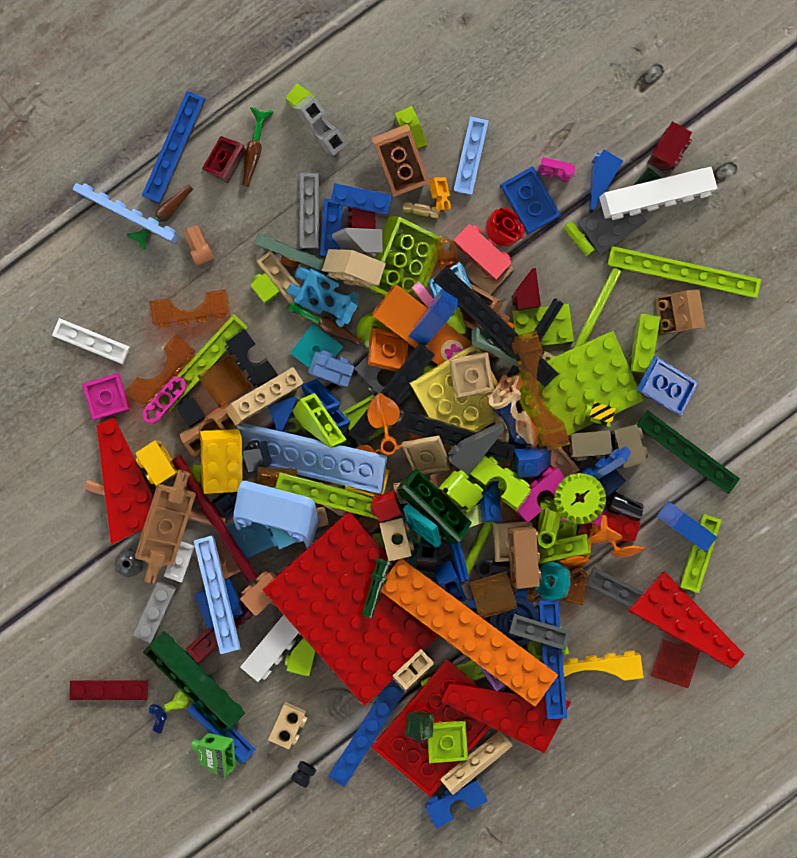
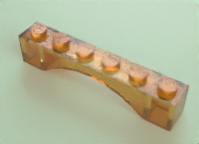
[512,330,570,450]

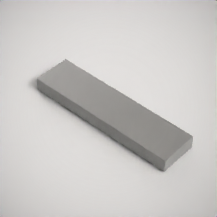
[300,173,319,250]

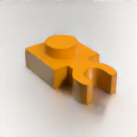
[428,177,451,211]

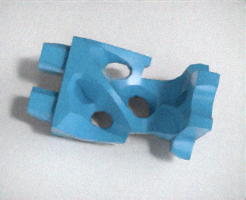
[286,267,360,328]

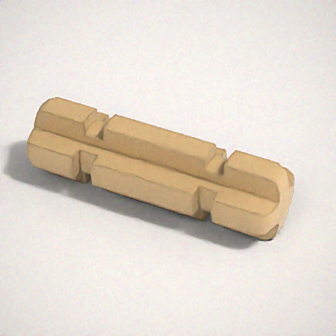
[402,202,440,219]

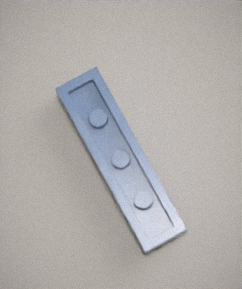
[453,116,489,196]

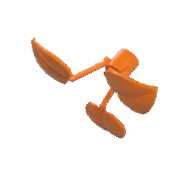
[355,393,425,462]
[556,515,645,566]

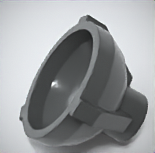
[115,548,143,577]

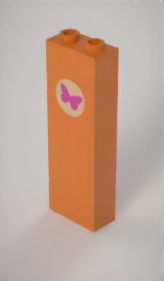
[371,284,484,366]

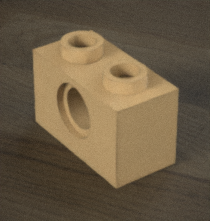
[379,517,414,561]

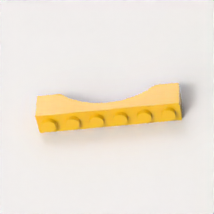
[563,650,644,681]

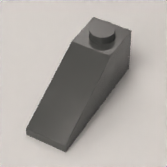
[448,422,505,475]

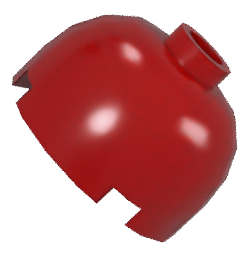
[485,208,524,247]

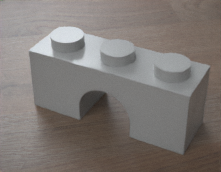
[293,96,348,155]
[133,581,178,643]

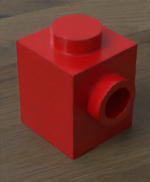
[370,490,401,522]

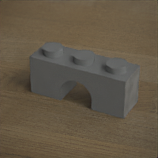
[354,356,411,406]

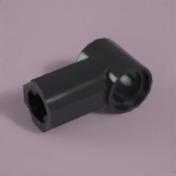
[474,560,511,578]

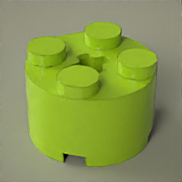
[438,470,484,514]

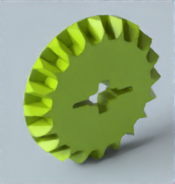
[555,473,606,524]

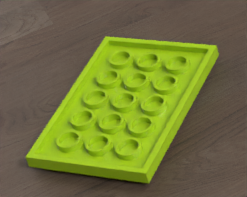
[508,331,643,447]

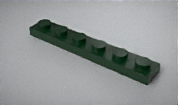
[637,410,740,494]

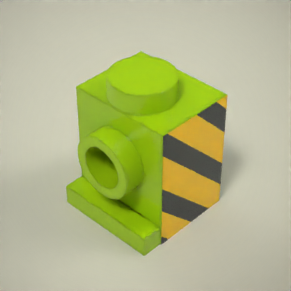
[583,402,616,427]

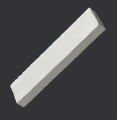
[52,318,131,365]

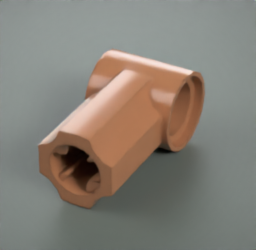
[183,225,215,266]

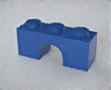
[425,777,488,829]

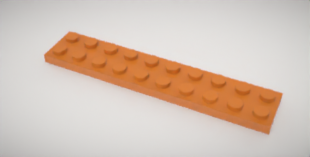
[381,558,558,707]

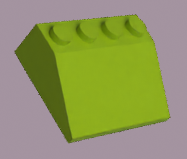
[362,216,446,303]

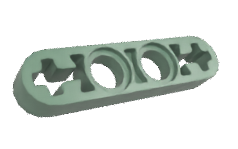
[255,233,325,270]

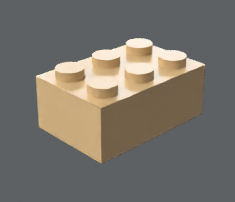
[322,249,386,288]

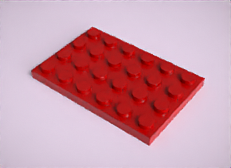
[371,659,490,797]

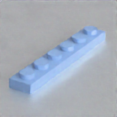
[73,183,179,245]
[194,536,241,654]

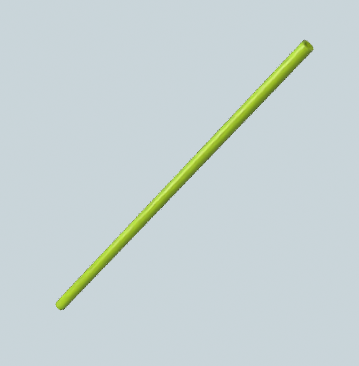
[465,268,622,576]

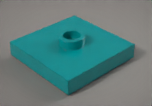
[290,323,343,368]
[403,504,442,548]

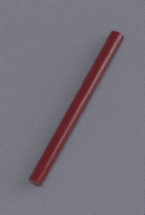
[171,455,258,583]

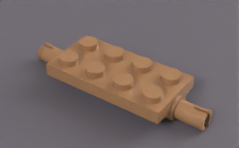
[135,470,196,584]

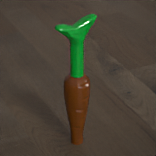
[242,107,274,187]
[127,184,194,250]
[286,302,362,346]

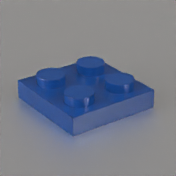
[194,578,244,630]

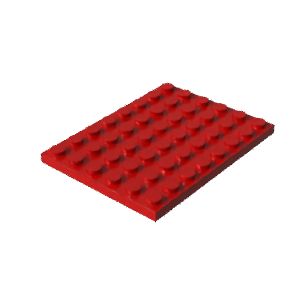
[261,512,439,706]

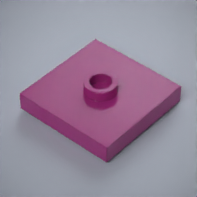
[82,373,131,421]

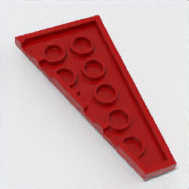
[97,417,153,545]

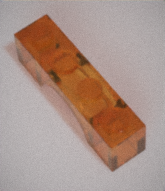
[149,289,231,328]
[125,334,196,407]

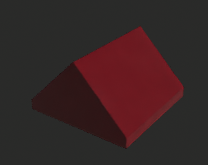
[202,136,246,184]

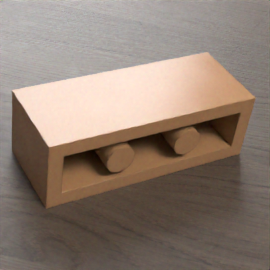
[508,526,541,589]

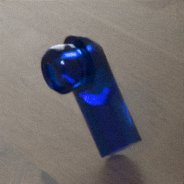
[149,704,167,733]

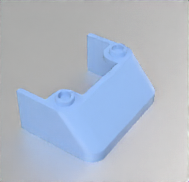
[233,481,319,549]

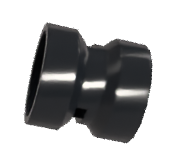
[291,761,317,788]

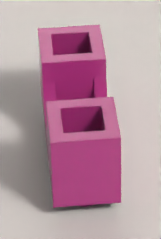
[514,467,565,523]

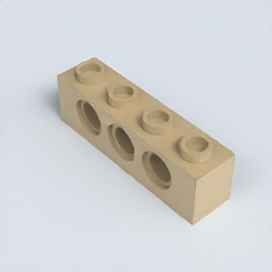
[225,367,303,426]

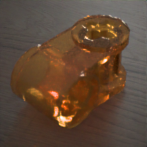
[435,236,460,271]
[563,567,587,605]

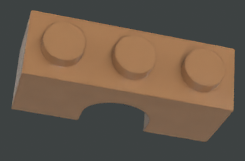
[179,402,241,457]

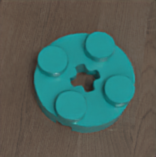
[535,562,570,601]

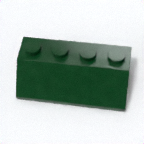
[396,468,472,544]

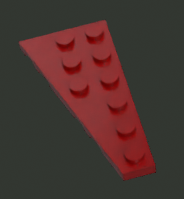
[627,571,745,669]
[441,683,571,754]

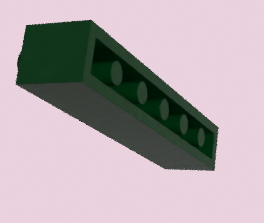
[143,631,245,734]

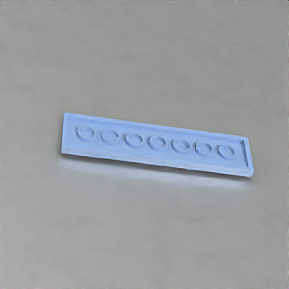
[237,423,387,494]

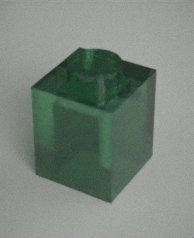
[405,710,434,742]

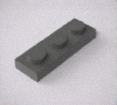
[585,567,644,607]
[508,614,571,650]

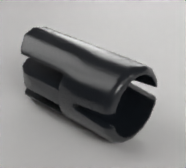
[607,492,644,521]

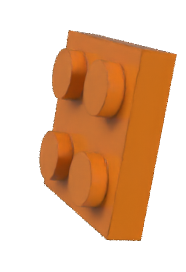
[368,328,408,372]

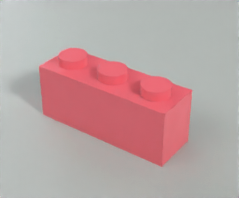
[453,224,512,282]

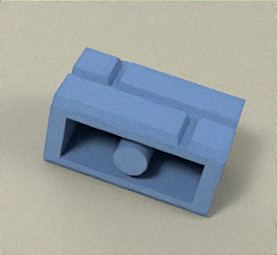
[308,350,354,388]

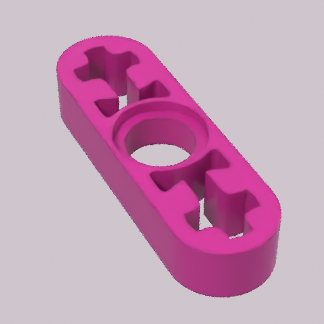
[142,377,187,423]

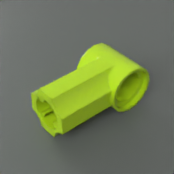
[538,507,562,548]

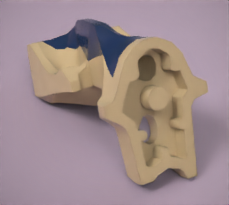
[486,375,539,449]

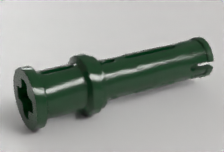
[361,558,392,618]

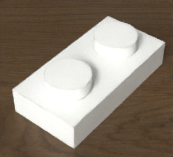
[164,541,195,583]

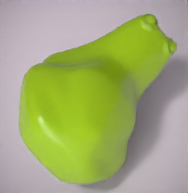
[446,307,466,334]
[164,690,191,712]

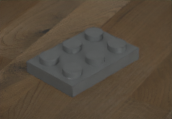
[577,207,647,255]

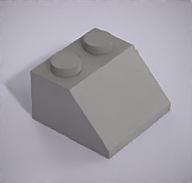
[332,228,383,258]

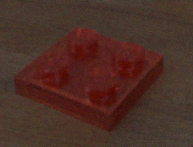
[650,639,700,688]

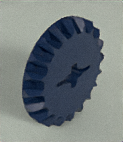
[489,597,540,646]

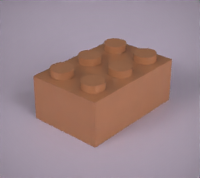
[371,124,430,197]

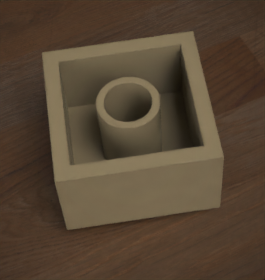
[610,424,648,468]
[567,431,612,461]

